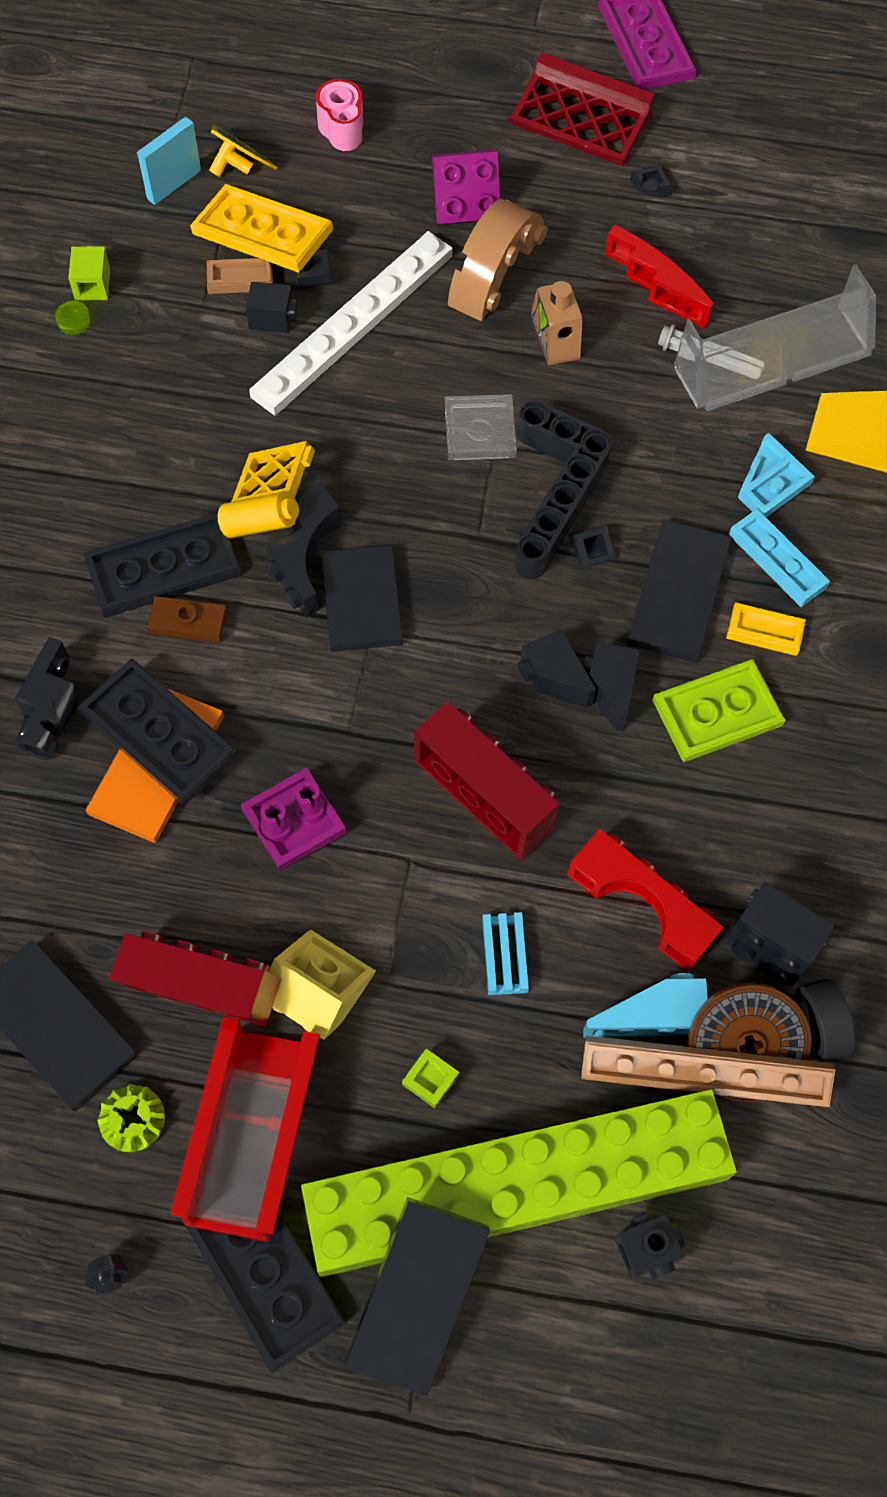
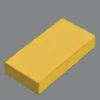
[726,602,806,656]

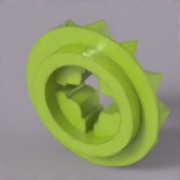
[97,1084,165,1152]

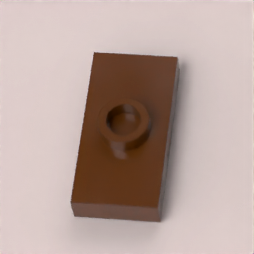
[147,596,227,643]

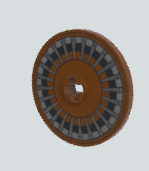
[687,983,811,1103]

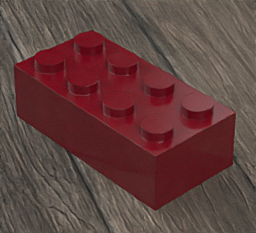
[414,701,560,862]

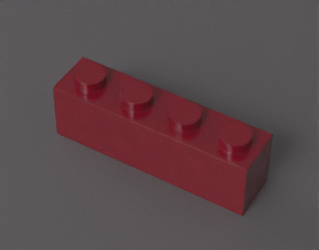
[109,931,281,1027]

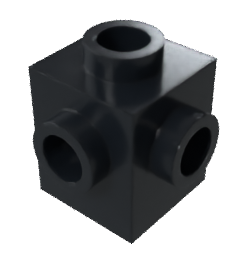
[614,1212,685,1280]

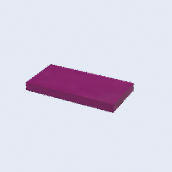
[598,0,696,90]

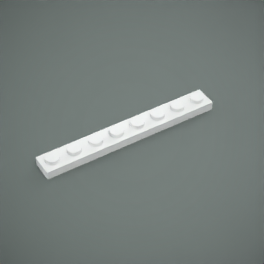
[249,231,452,416]

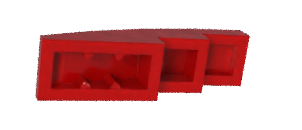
[605,224,714,329]

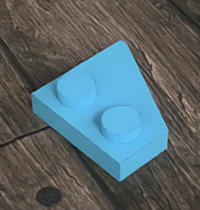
[738,433,815,517]

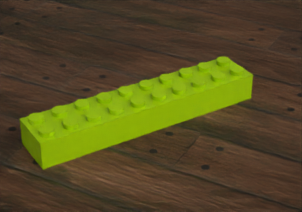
[301,1089,737,1278]

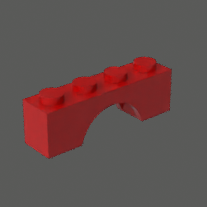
[567,829,724,973]

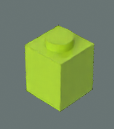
[69,246,110,300]

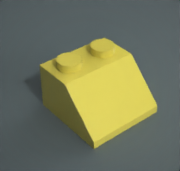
[268,929,376,1040]

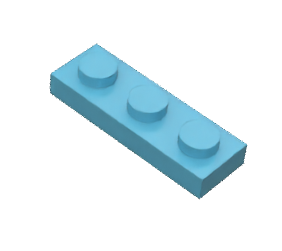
[729,509,830,607]

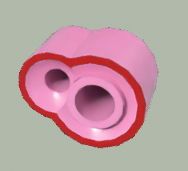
[316,79,363,151]

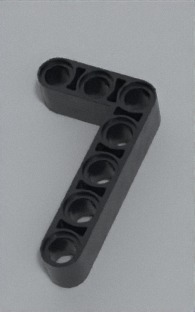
[515,401,612,579]

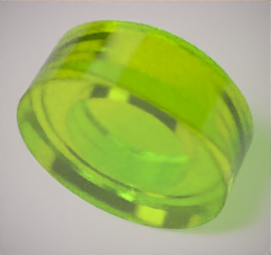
[55,301,91,335]

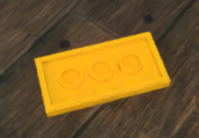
[190,184,334,273]

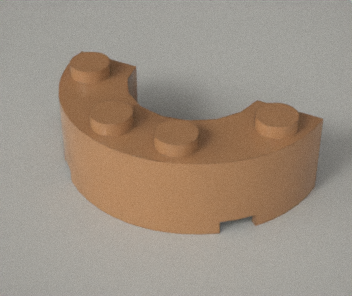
[448,199,548,322]

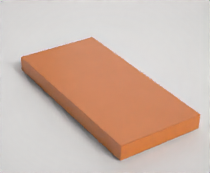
[86,689,224,844]

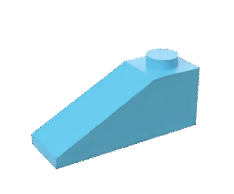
[583,973,708,1038]

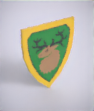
[209,124,278,177]

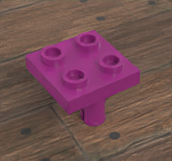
[432,149,500,224]
[241,768,346,871]

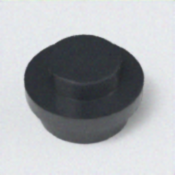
[85,1255,129,1293]

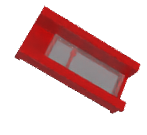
[170,1016,320,1242]

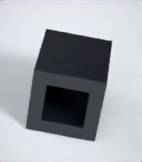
[246,281,298,333]

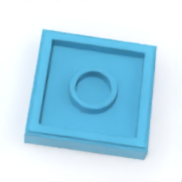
[137,117,201,205]

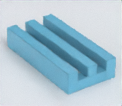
[482,912,529,995]

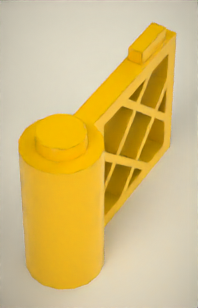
[218,441,315,538]

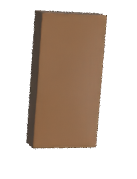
[207,258,273,294]

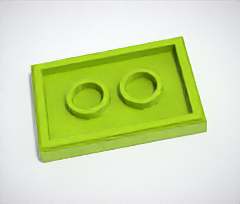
[652,659,786,763]

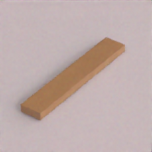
[581,1035,835,1107]

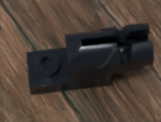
[14,637,79,761]

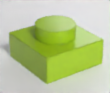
[402,1049,459,1109]

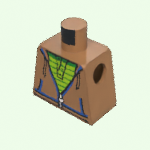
[531,281,582,365]

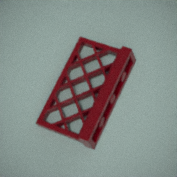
[510,52,655,166]

